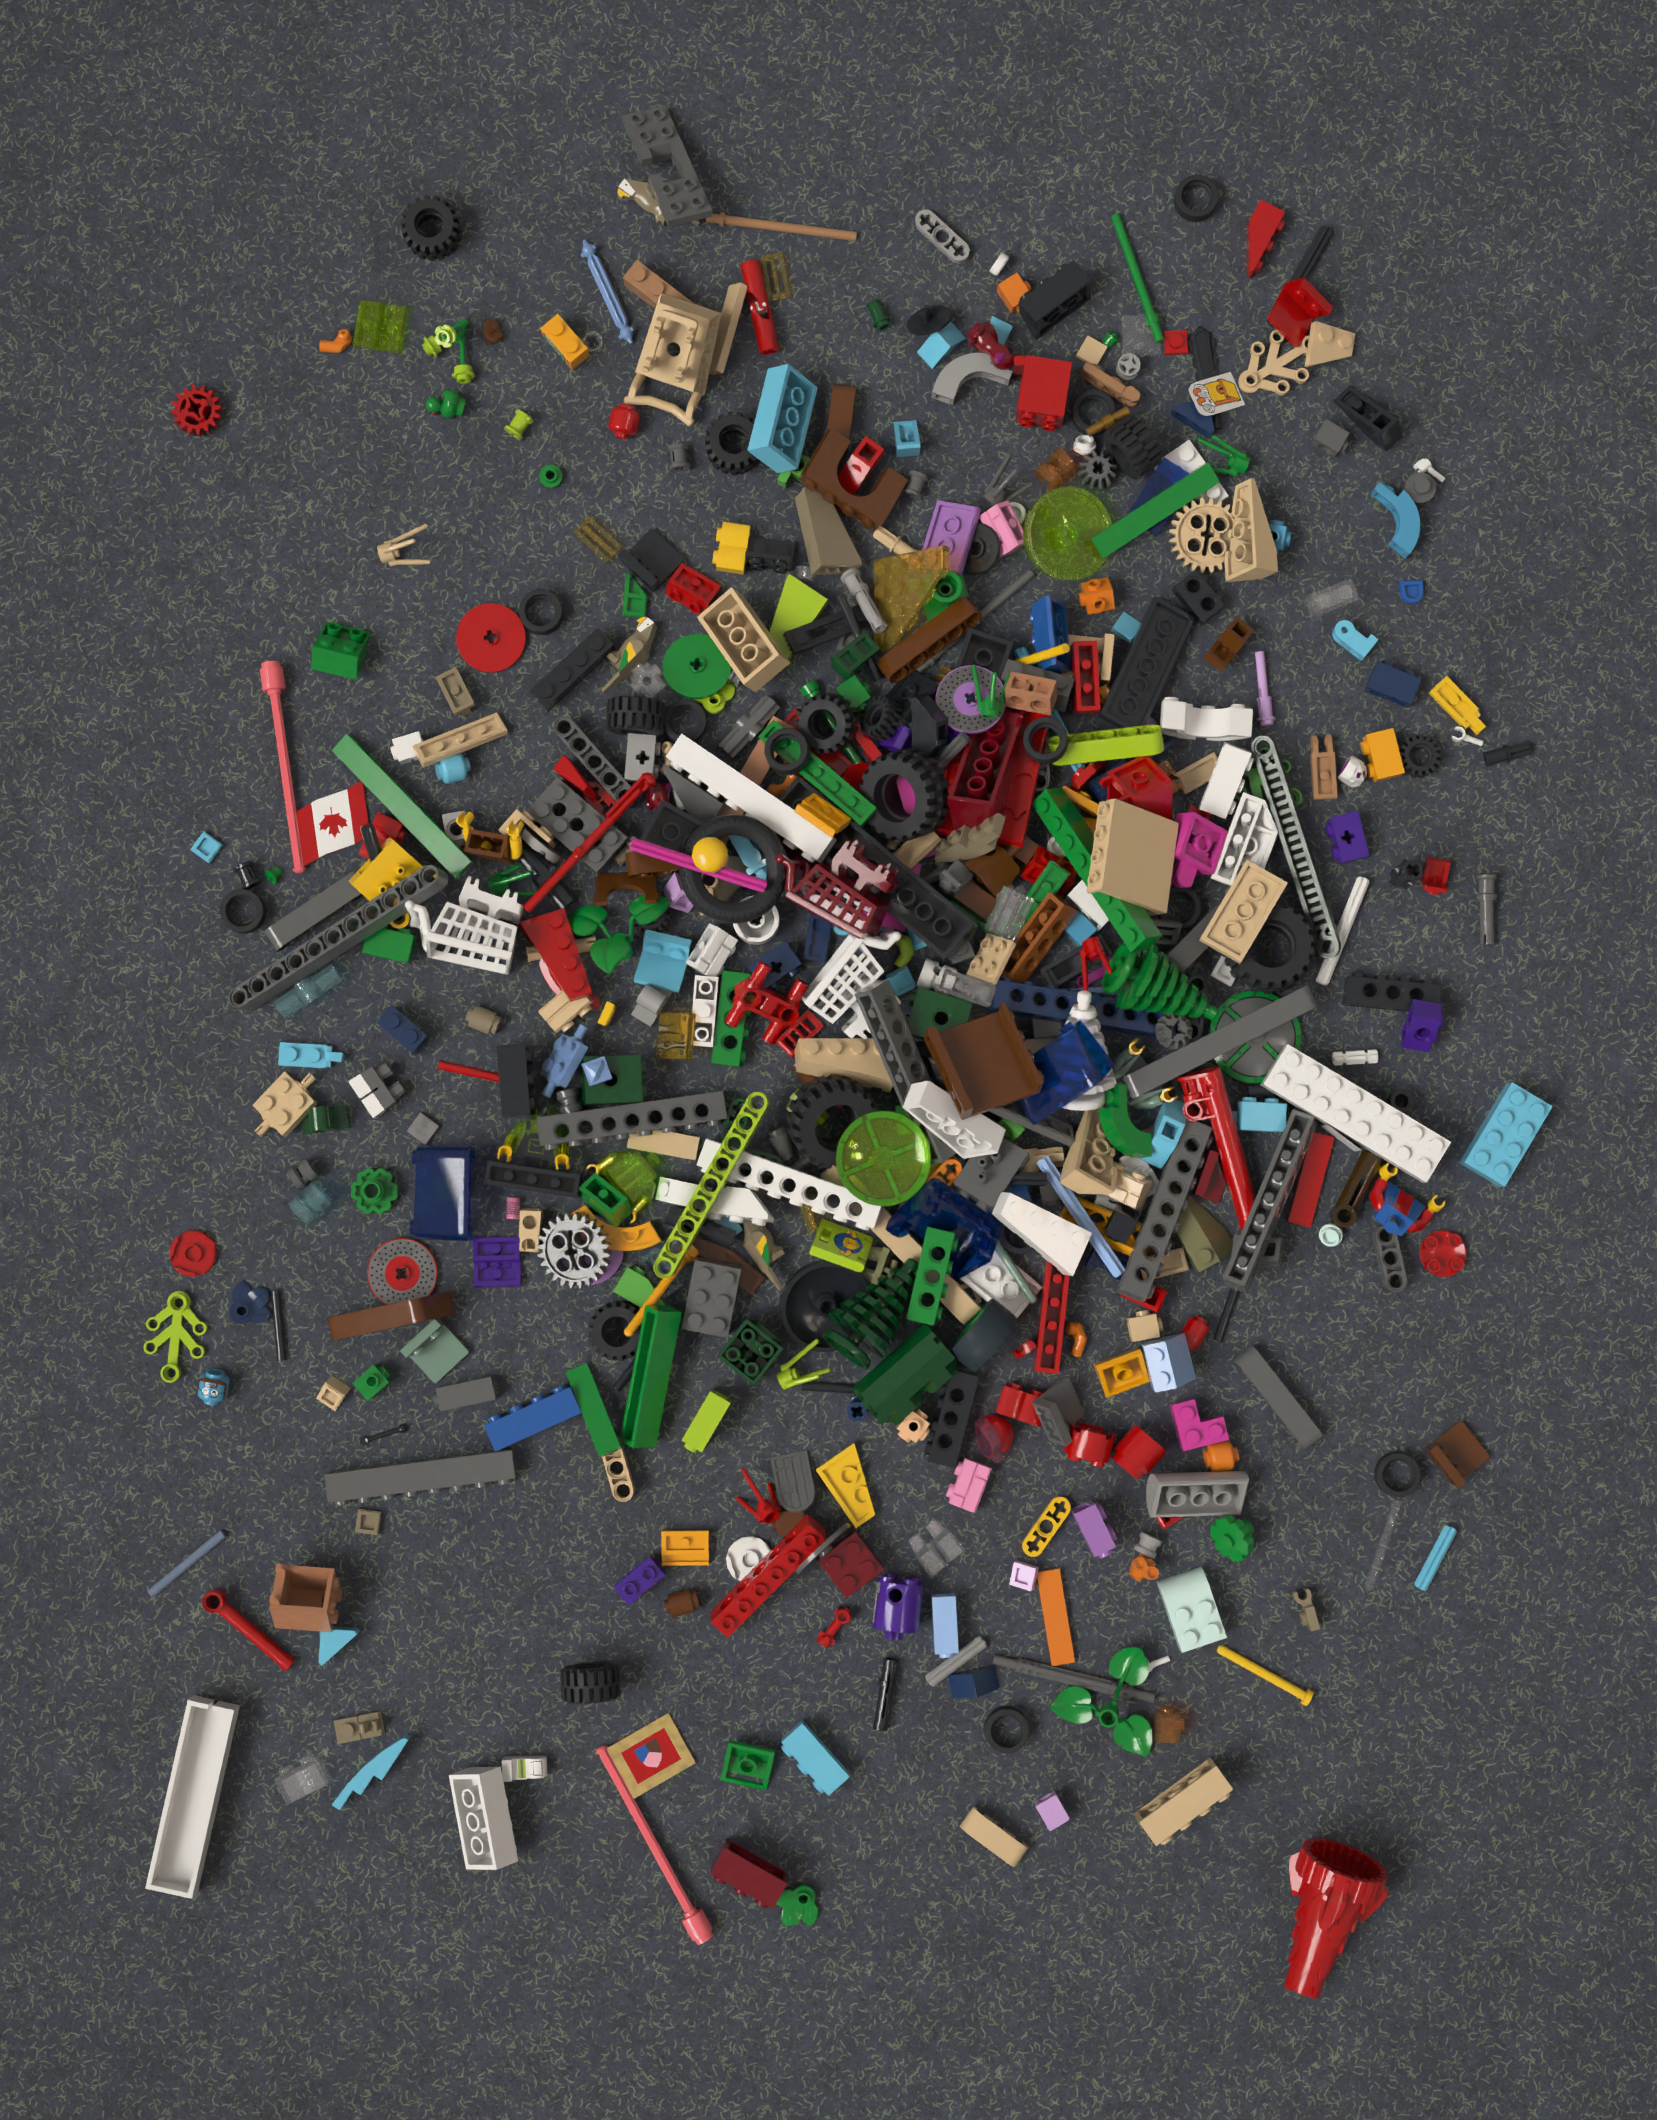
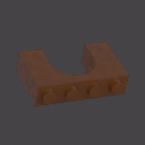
[799,428,908,530]
[938,836,1039,923]

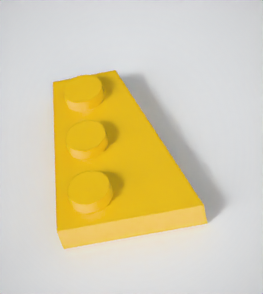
[816,1443,875,1528]

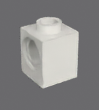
[390,731,423,765]

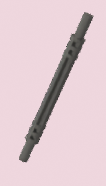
[992,1654,1155,1703]

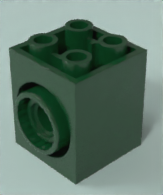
[905,987,973,1041]
[581,1055,647,1106]
[717,1317,784,1386]

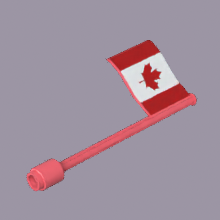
[260,661,369,873]

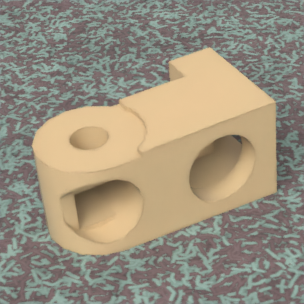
[519,1208,543,1253]

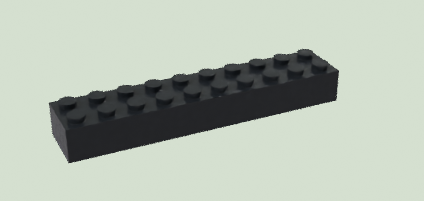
[779,776,978,962]

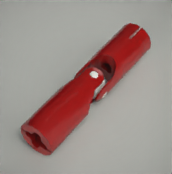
[740,260,780,356]

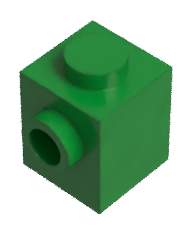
[836,675,872,714]
[352,1364,392,1401]

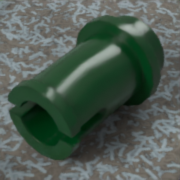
[866,299,890,331]

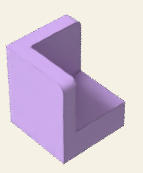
[663,872,693,913]
[1034,1791,1069,1831]

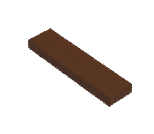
[692,1236,766,1296]

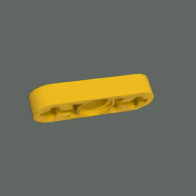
[1022,1496,1071,1557]

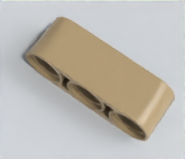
[602,1435,635,1502]
[960,1806,1029,1867]

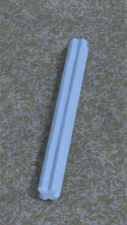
[1037,1156,1125,1278]

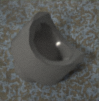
[1403,472,1436,506]

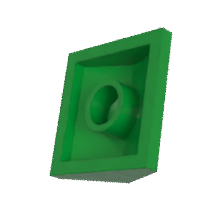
[720,1740,775,1791]

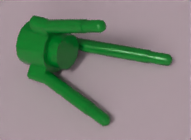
[1197,435,1250,477]
[972,664,1010,718]
[487,863,537,897]

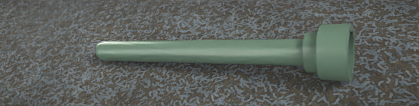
[965,1206,1037,1304]

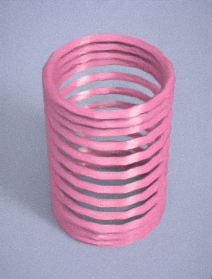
[506,1198,520,1219]

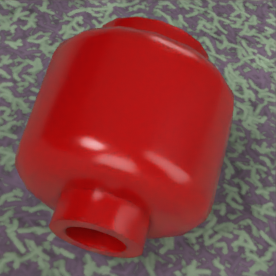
[608,404,640,440]

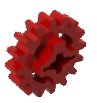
[171,385,223,437]

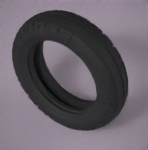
[679,814,787,924]

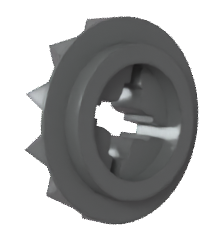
[1155,1013,1193,1050]

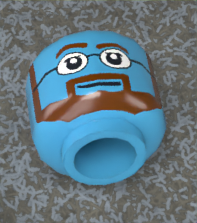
[197,1369,230,1405]

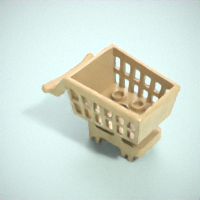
[624,293,722,426]

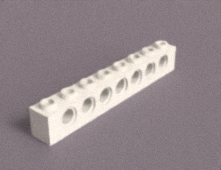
[697,1139,883,1231]

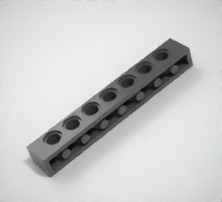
[854,979,956,1165]
[536,1091,727,1150]
[1222,1109,1317,1294]
[1116,1118,1213,1303]

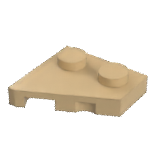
[1305,321,1355,367]

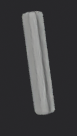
[925,1636,987,1687]

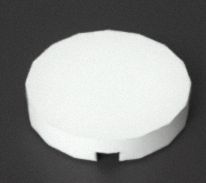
[726,1536,771,1581]

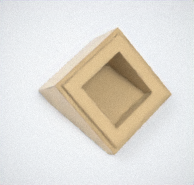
[316,1376,351,1411]

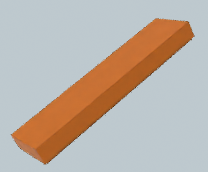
[1037,1568,1075,1666]

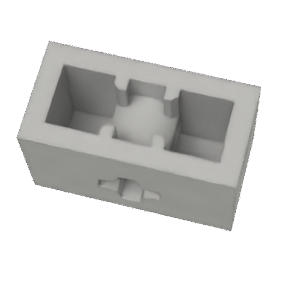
[624,733,661,783]

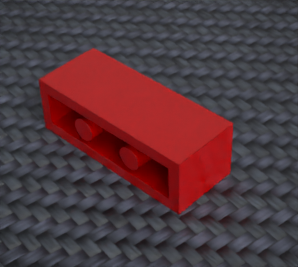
[1070,640,1100,716]

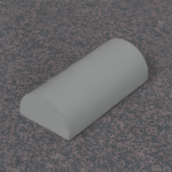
[1146,1471,1249,1518]

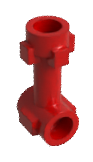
[817,1606,852,1648]

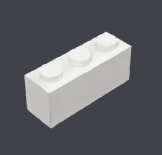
[1199,742,1254,819]

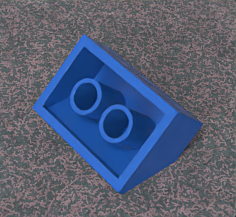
[1030,595,1071,674]

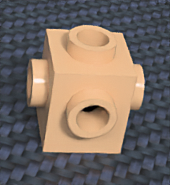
[896,1408,930,1443]

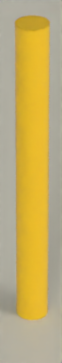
[1013,643,1070,665]

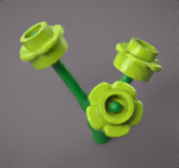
[422,318,475,384]

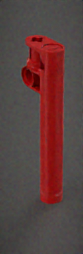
[1176,1067,1256,1230]

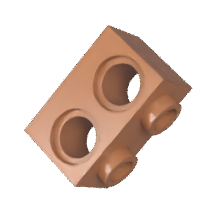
[1005,671,1057,716]

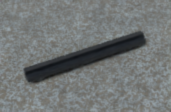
[1267,226,1333,328]

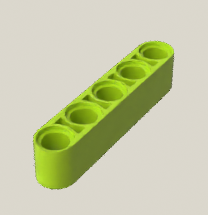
[1048,725,1164,766]

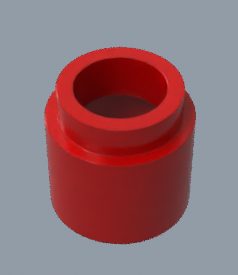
[1111,1424,1167,1481]

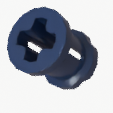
[847,1395,868,1422]

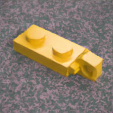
[1428,676,1486,735]

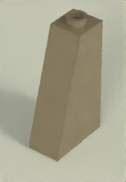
[795,487,862,575]

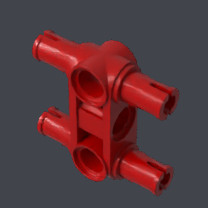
[724,961,809,1045]

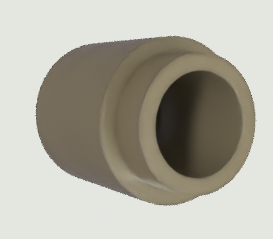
[465,1005,501,1034]

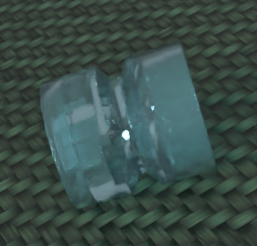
[288,1181,333,1226]

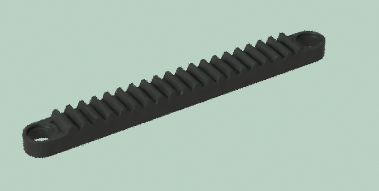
[1251,735,1341,959]

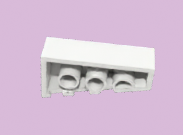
[903,1081,1006,1159]
[992,1192,1092,1276]

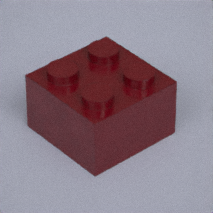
[818,1529,884,1599]

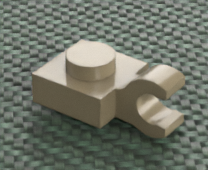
[1292,1588,1320,1631]

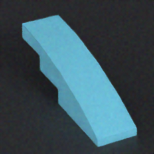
[332,1734,411,1810]

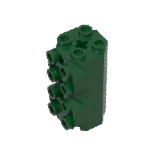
[852,1324,958,1425]

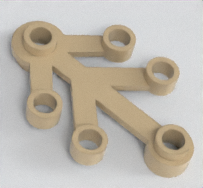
[1238,330,1309,396]

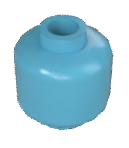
[435,753,471,784]

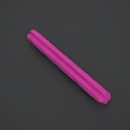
[630,838,767,892]

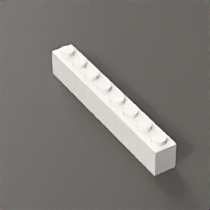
[666,733,837,863]

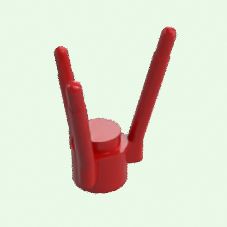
[1079,937,1113,991]
[736,1468,782,1524]

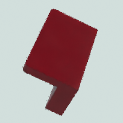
[1192,1150,1227,1203]

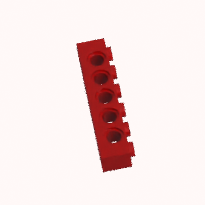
[711,1514,826,1637]

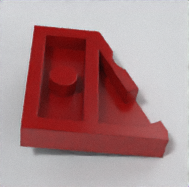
[1070,760,1108,792]

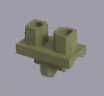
[862,1247,899,1287]

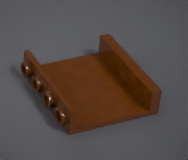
[924,1002,1044,1120]

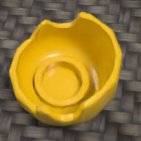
[692,837,728,873]

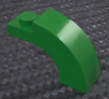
[1099,1084,1152,1159]

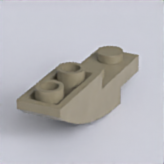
[934,813,1006,862]

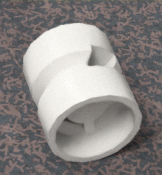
[916,958,957,995]

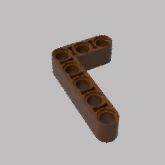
[328,1291,455,1341]

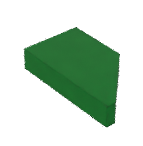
[622,573,647,618]

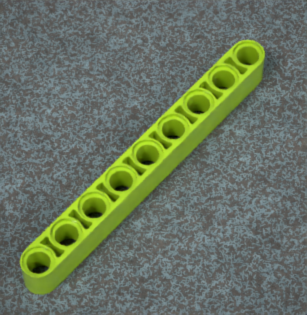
[653,1092,770,1278]

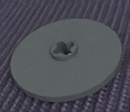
[795,1523,850,1575]

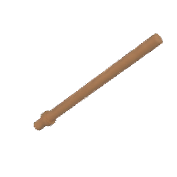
[706,212,857,241]

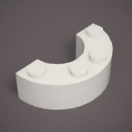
[1160,697,1253,741]

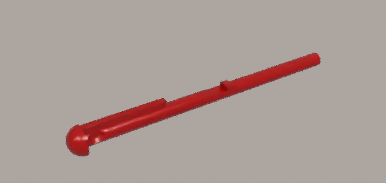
[523,772,656,913]

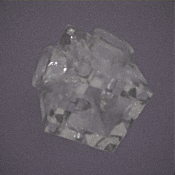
[630,661,666,698]

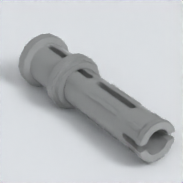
[840,568,887,634]

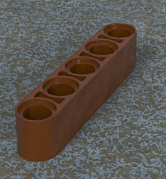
[877,597,982,683]

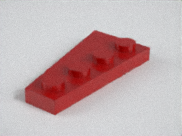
[520,908,593,1002]

